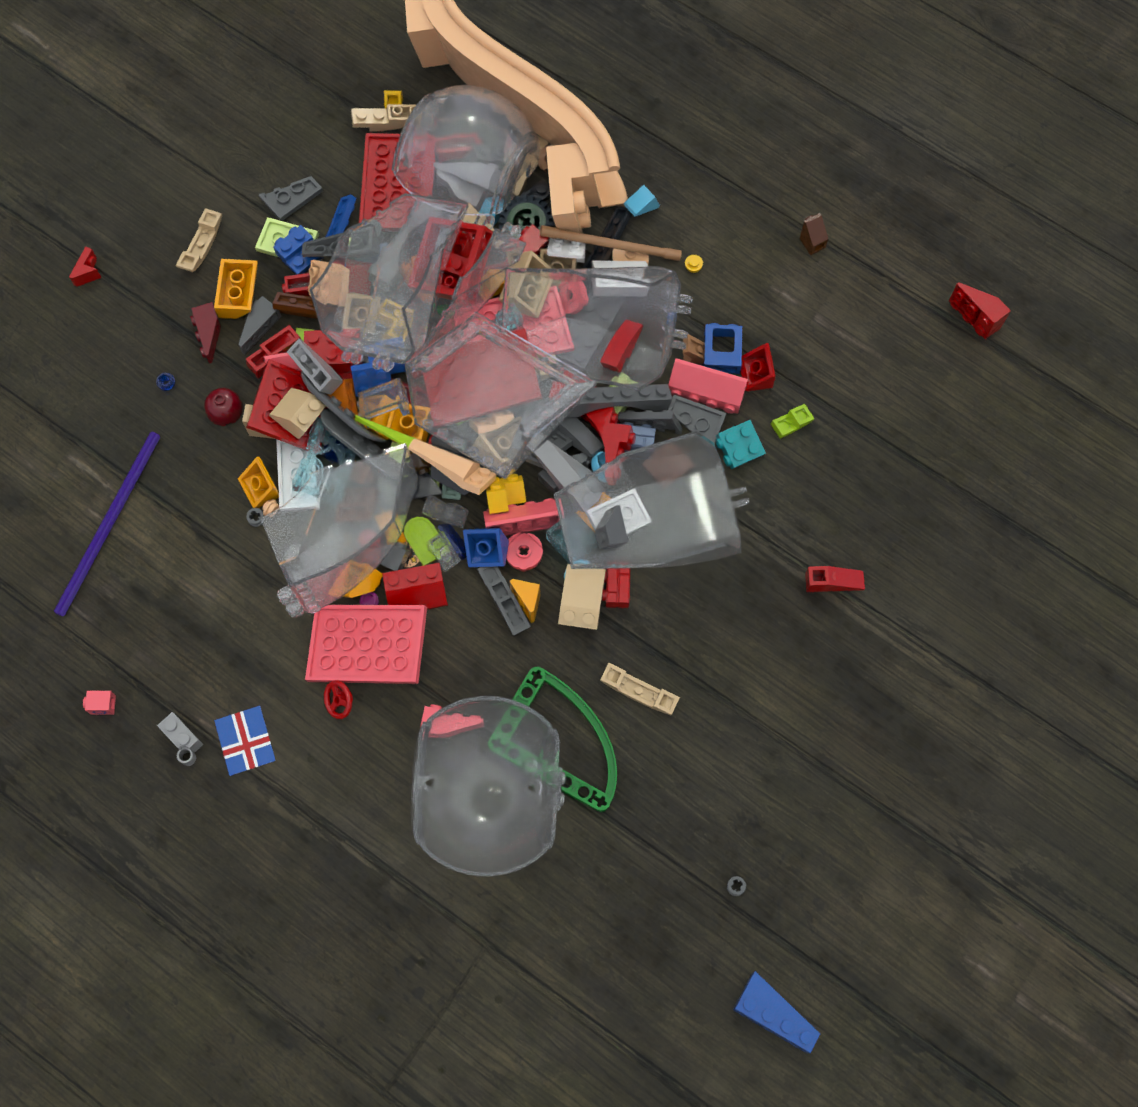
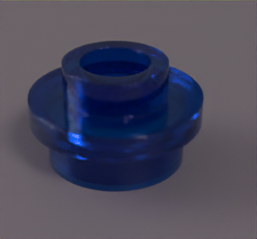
[156,372,175,391]

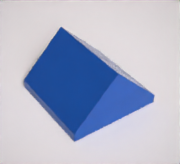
[463,528,509,567]

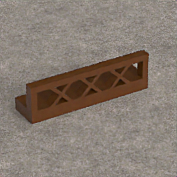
[272,292,345,322]

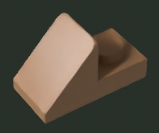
[682,334,704,364]

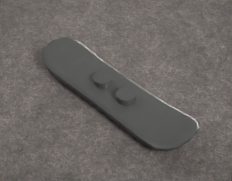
[301,371,386,442]
[320,408,412,479]

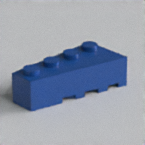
[733,971,820,1053]

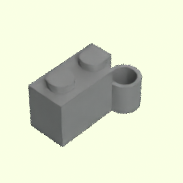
[157,712,203,766]

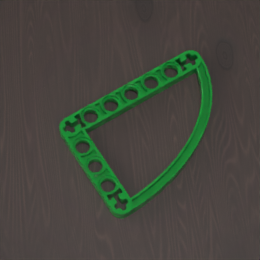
[488,667,617,812]

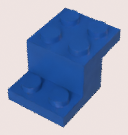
[351,340,407,397]

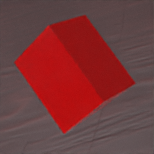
[741,343,776,391]

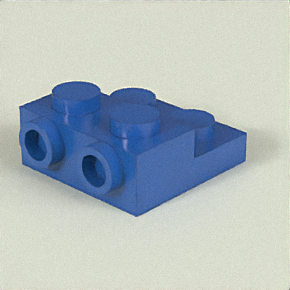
[273,225,324,275]

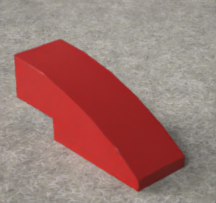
[600,319,643,372]
[245,325,301,378]

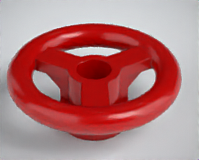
[324,680,353,719]

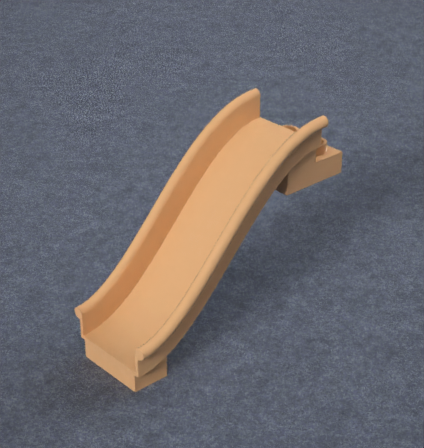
[405,0,628,233]

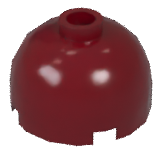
[204,388,243,426]

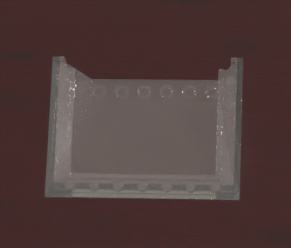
[405,312,597,479]

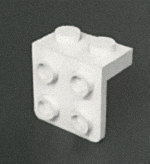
[547,238,586,263]

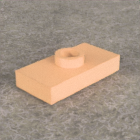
[612,249,649,265]

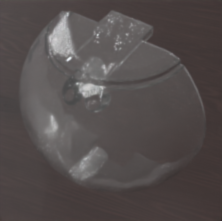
[392,85,540,216]
[411,696,565,876]

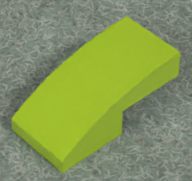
[771,404,814,439]

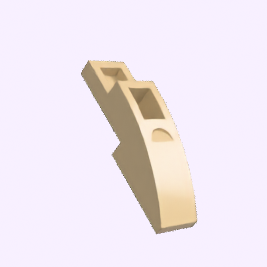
[351,104,424,132]

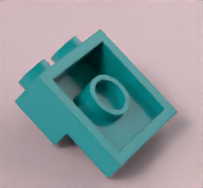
[715,420,766,469]

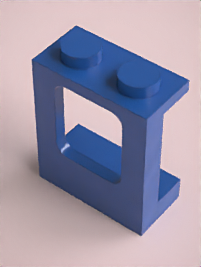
[703,323,742,374]

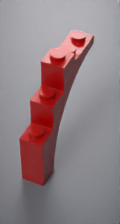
[549,382,636,484]

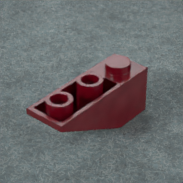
[190,302,221,363]

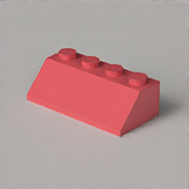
[668,358,748,414]
[483,498,562,536]

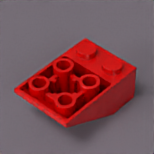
[949,282,1011,340]

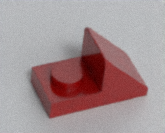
[69,247,101,287]

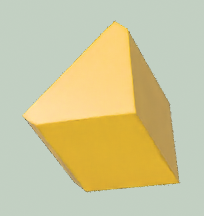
[384,90,403,109]

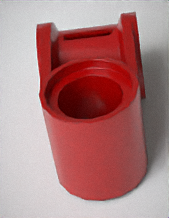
[449,230,476,258]

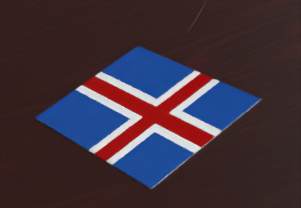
[214,706,276,776]

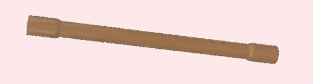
[539,225,682,261]

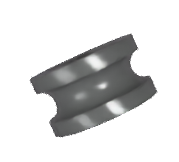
[246,508,265,527]
[727,876,746,896]

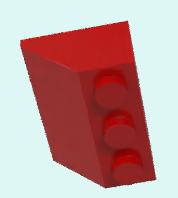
[382,563,448,609]

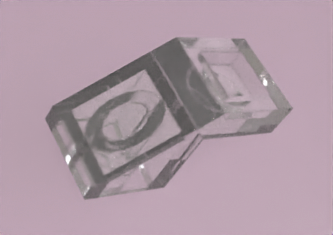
[422,495,469,528]

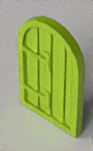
[404,517,450,566]

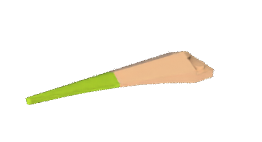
[355,415,497,495]

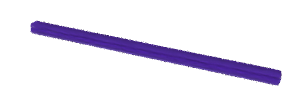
[54,432,160,616]

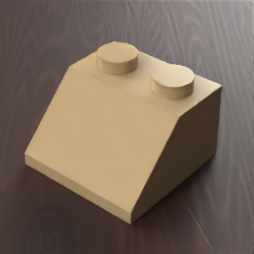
[269,388,326,439]

